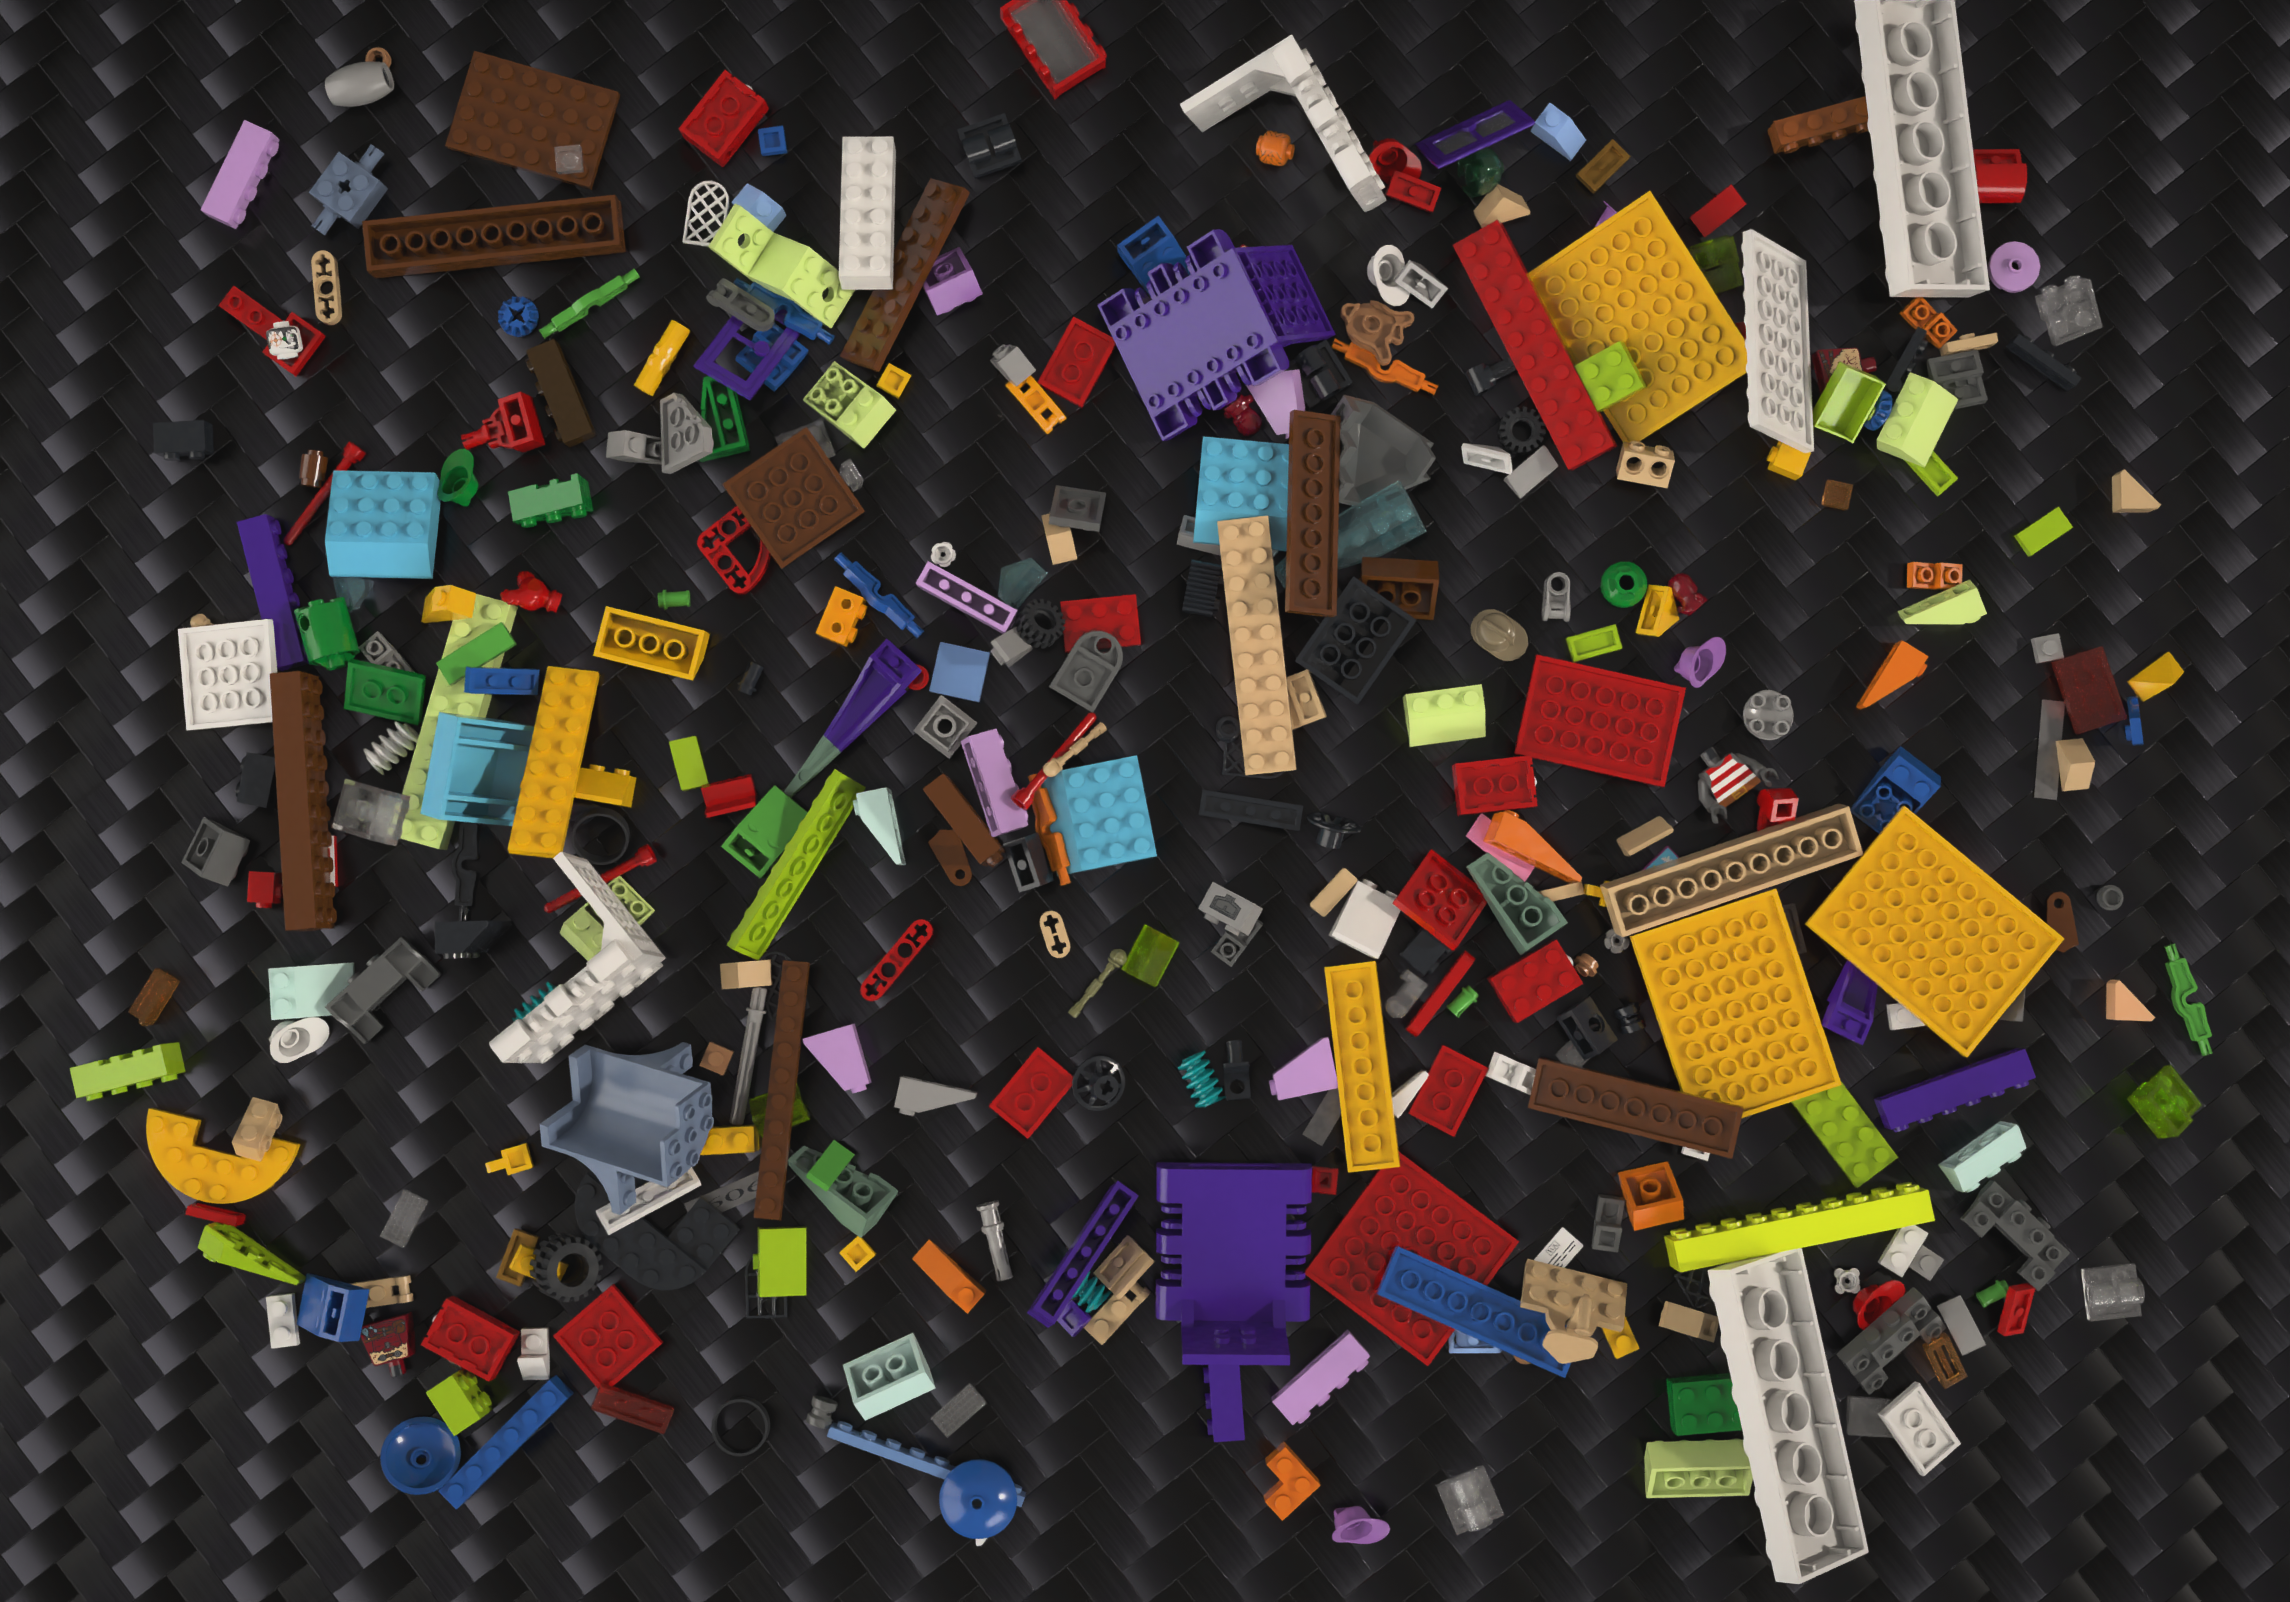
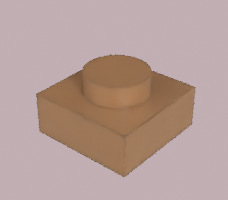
[699,1042,735,1075]

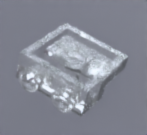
[2035,275,2103,346]

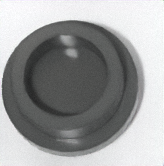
[2097,885,2123,910]

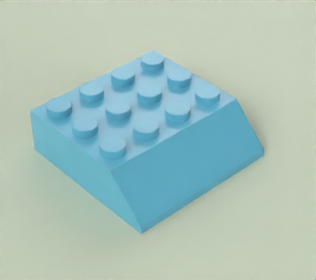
[1193,436,1289,551]
[325,470,441,579]
[420,712,534,826]
[1041,755,1157,876]

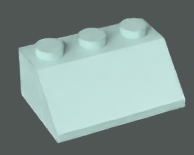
[1938,1121,2026,1193]
[843,1333,935,1421]

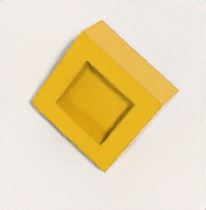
[876,363,911,399]
[839,1236,876,1272]

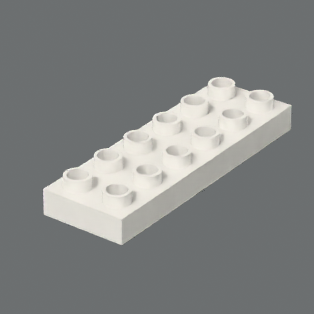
[1854,0,1990,298]
[1708,1248,1869,1584]

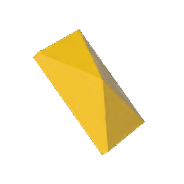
[1636,584,1679,637]
[2127,651,2184,702]

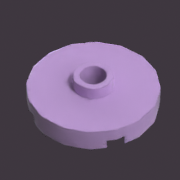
[1987,241,2040,293]

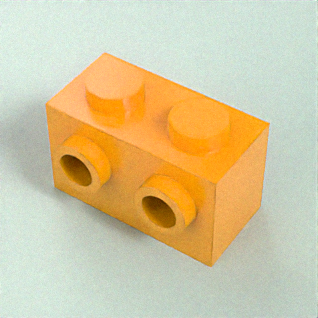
[816,586,868,647]

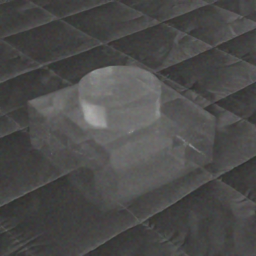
[554,145,584,174]
[840,459,864,492]
[1555,1040,1590,1067]

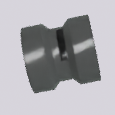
[806,1395,838,1429]

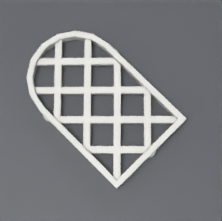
[682,181,729,246]

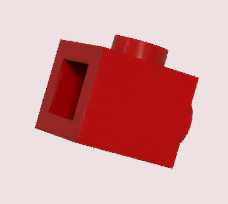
[247,871,283,908]

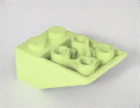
[803,361,896,449]
[560,876,655,961]

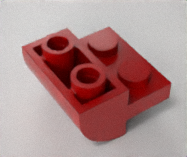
[1973,149,2027,203]

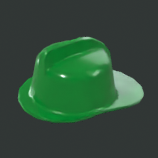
[437,449,479,507]

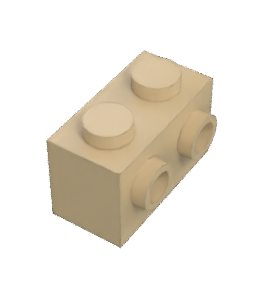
[232,1097,282,1162]

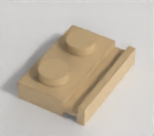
[1286,670,1327,730]
[1094,1235,1155,1299]

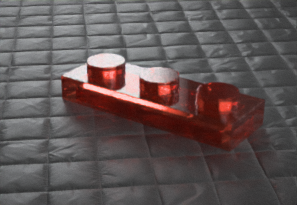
[591,1383,674,1434]

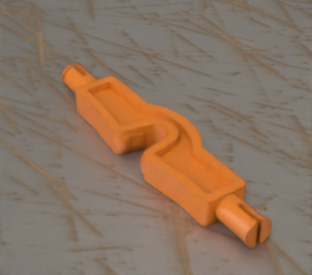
[1331,338,1438,395]
[1028,774,1071,886]

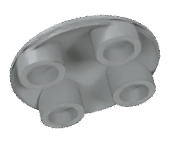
[1743,690,1794,740]

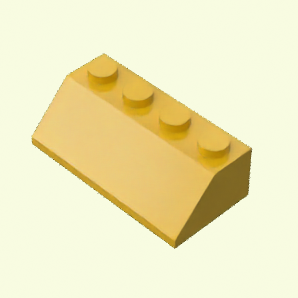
[593,606,710,681]
[520,764,636,808]

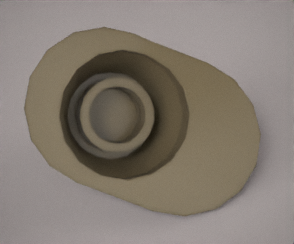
[1471,609,1528,661]

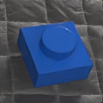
[758,126,787,156]

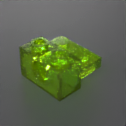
[1687,235,1743,294]
[2127,1065,2202,1139]

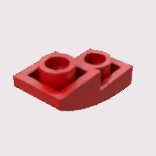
[1690,184,1746,237]

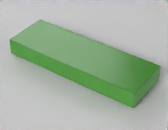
[436,622,517,685]

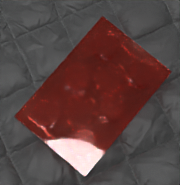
[2051,646,2127,734]

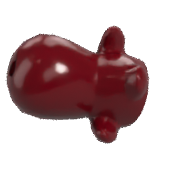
[1223,394,1262,436]
[1667,573,1708,616]

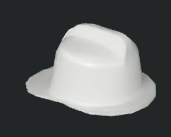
[1367,245,1410,306]
[269,1017,329,1063]

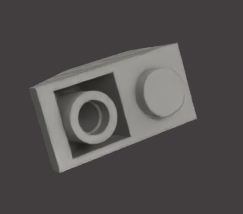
[990,344,1036,387]
[606,430,662,464]
[991,627,1033,667]

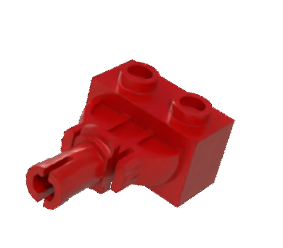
[461,392,545,453]

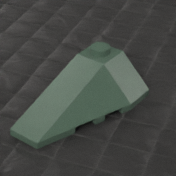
[1466,853,1568,955]
[788,1146,898,1238]

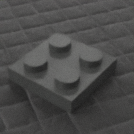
[1049,485,1106,532]

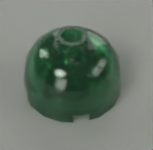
[1457,147,1504,198]

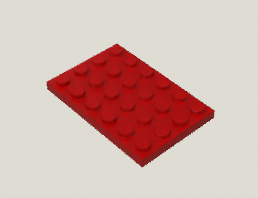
[1514,655,1686,788]

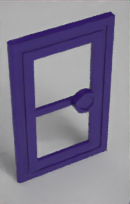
[694,309,801,400]

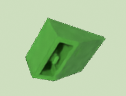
[721,785,808,879]

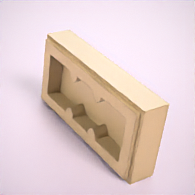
[1940,333,1998,356]

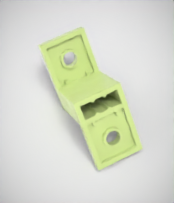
[708,204,855,329]

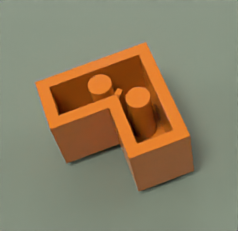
[1264,1441,1321,1521]

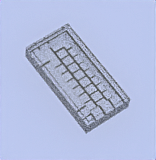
[380,1189,428,1248]
[930,1383,986,1438]

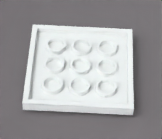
[178,619,278,730]

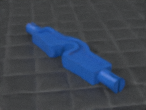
[733,277,835,345]
[834,552,924,639]

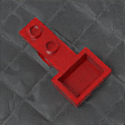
[219,285,326,377]

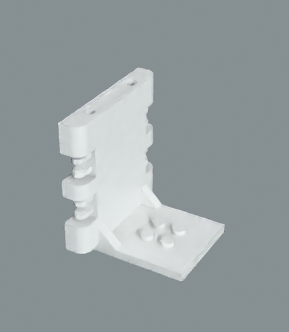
[1180,35,1387,212]
[489,852,666,1064]

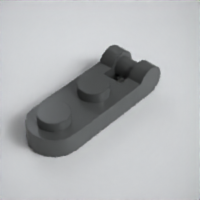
[706,278,775,332]

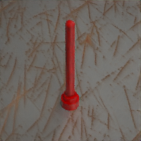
[283,441,366,546]
[1011,712,1096,811]
[544,844,657,913]

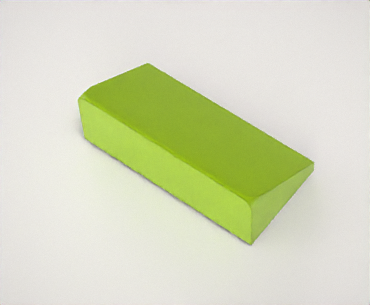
[669,736,709,791]

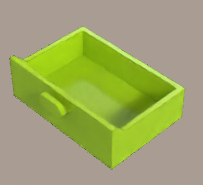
[1812,361,1886,443]
[753,1226,806,1297]

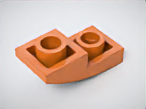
[1899,297,1958,349]
[1907,562,1962,590]

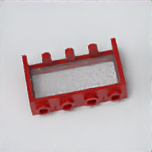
[1000,0,1107,100]

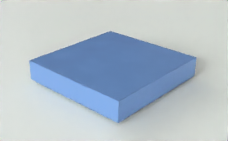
[929,642,990,703]

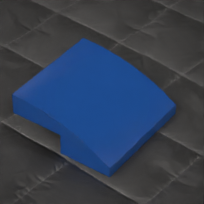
[735,323,809,392]

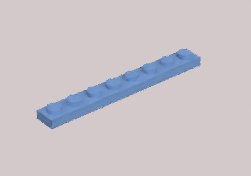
[827,1421,1026,1507]

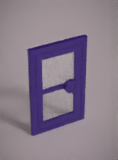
[1415,100,1535,169]

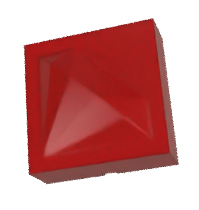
[1312,1166,1339,1195]

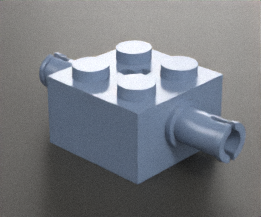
[309,144,388,235]

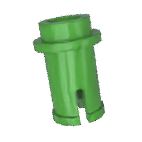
[658,590,691,610]
[1446,985,1479,1018]
[1976,1280,2009,1308]

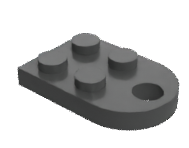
[1049,630,1123,713]

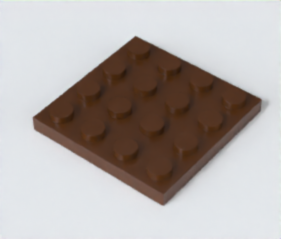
[722,427,865,569]

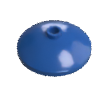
[380,1417,461,1495]
[939,1459,1017,1539]

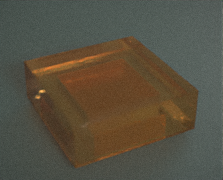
[1821,479,1853,511]

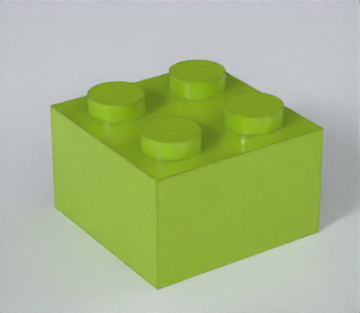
[1574,341,1647,411]
[426,1368,493,1436]

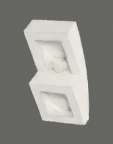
[1485,1052,1536,1095]

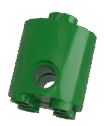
[294,597,360,671]

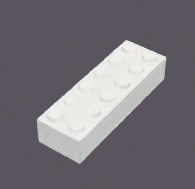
[839,137,896,290]

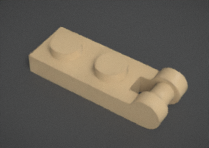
[349,1275,414,1308]
[1084,1282,1151,1345]

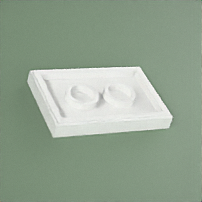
[1878,1382,1961,1476]

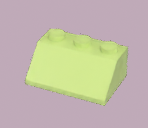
[1877,372,1958,468]
[1403,684,1486,747]

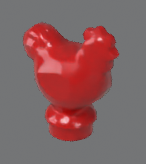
[500,571,563,613]

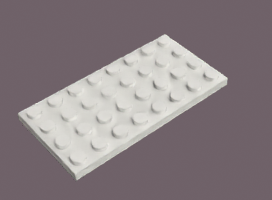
[1741,229,1814,453]

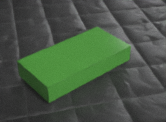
[806,1140,855,1192]

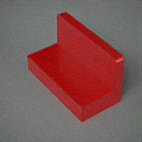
[701,774,758,818]

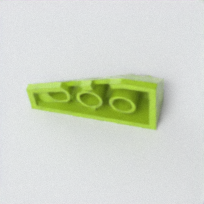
[198,1222,306,1285]

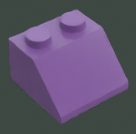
[923,247,983,315]

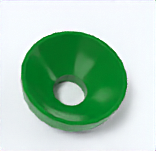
[1600,562,1647,608]

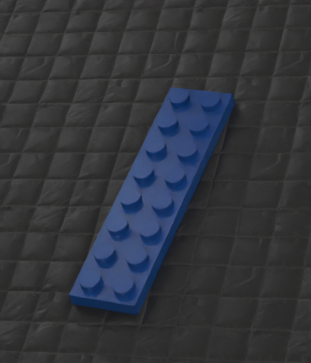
[1376,1246,1571,1378]

